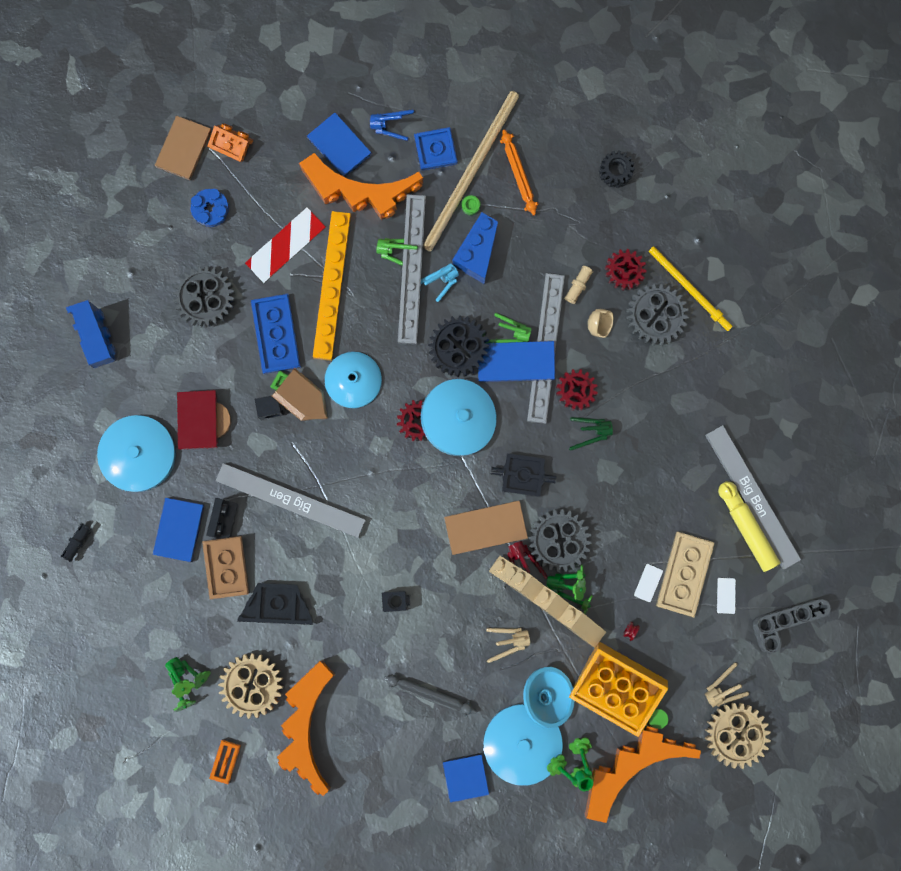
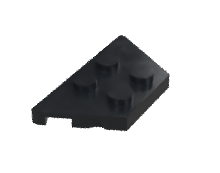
[237,583,313,625]

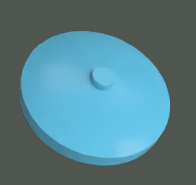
[421,379,496,456]
[97,415,176,492]
[483,704,563,785]

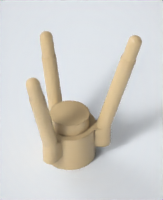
[486,628,530,663]
[705,663,749,707]

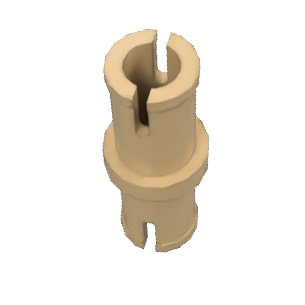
[564,266,593,304]

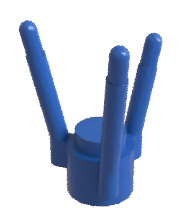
[370,110,414,141]

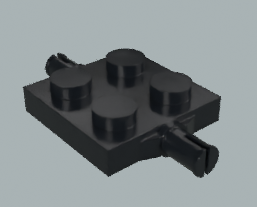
[490,453,556,497]

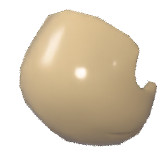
[588,309,614,338]

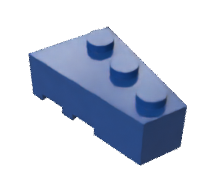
[452,213,498,284]
[66,300,116,368]

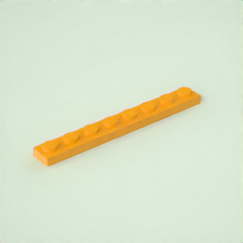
[313,211,351,361]

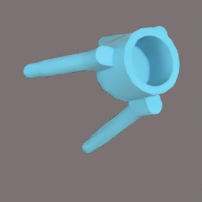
[421,263,459,302]

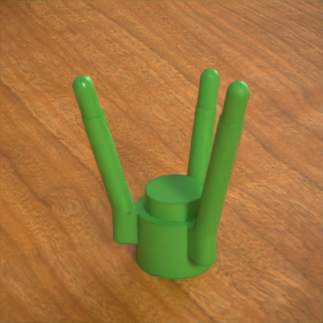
[376,238,418,266]
[487,313,531,343]

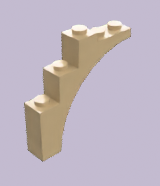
[489,556,606,648]

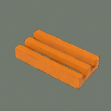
[209,739,241,784]

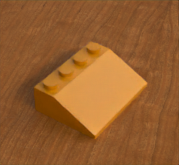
[569,641,668,737]

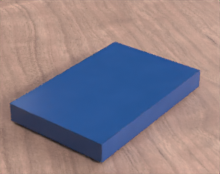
[307,113,372,177]
[153,498,204,562]

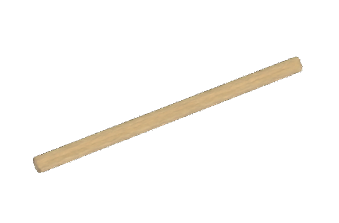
[423,91,519,251]

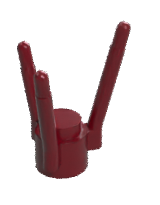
[507,541,548,579]

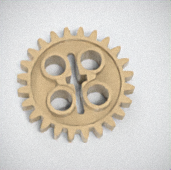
[218,653,284,719]
[705,703,771,769]

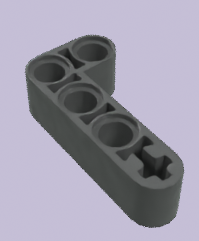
[753,599,831,653]

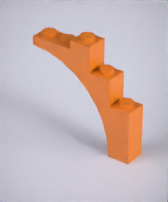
[299,153,423,220]
[277,660,335,796]
[585,726,701,823]

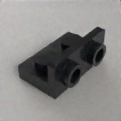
[206,497,238,539]

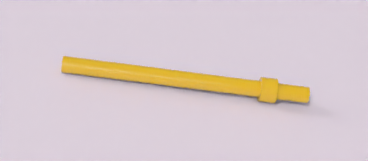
[648,246,733,331]

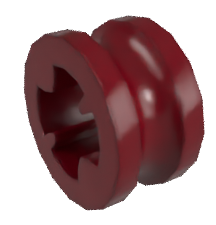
[623,621,640,641]

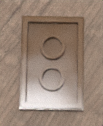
[155,116,211,180]
[202,536,249,599]

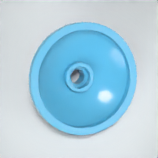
[325,352,382,408]
[523,667,574,728]

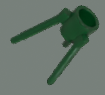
[569,417,613,450]

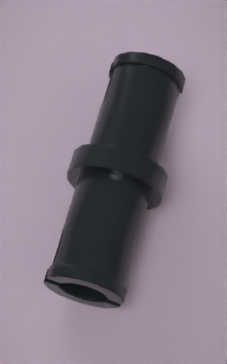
[60,523,92,562]

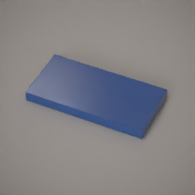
[251,294,301,374]
[478,341,555,382]

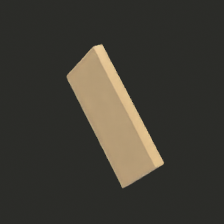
[656,532,714,617]

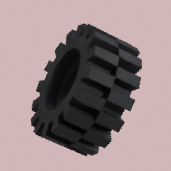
[599,150,635,188]

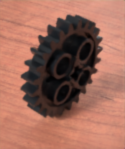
[428,315,490,377]

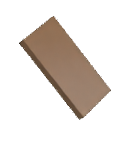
[444,501,528,555]

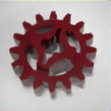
[605,249,646,291]
[556,369,598,411]
[396,400,427,442]

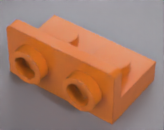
[207,123,253,162]

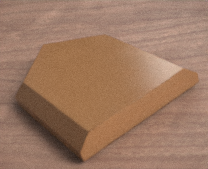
[272,368,327,421]

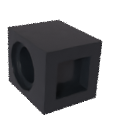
[254,395,285,420]
[382,591,410,612]

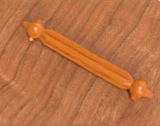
[500,130,539,216]

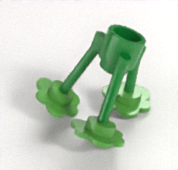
[546,565,593,615]
[165,657,211,712]
[547,737,594,792]

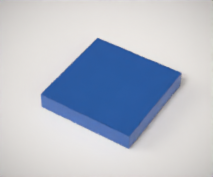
[414,127,457,171]
[443,754,489,802]

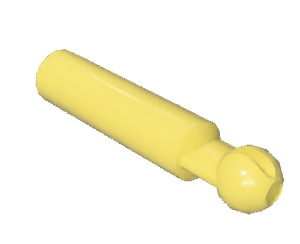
[718,481,781,572]

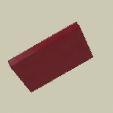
[177,390,218,450]

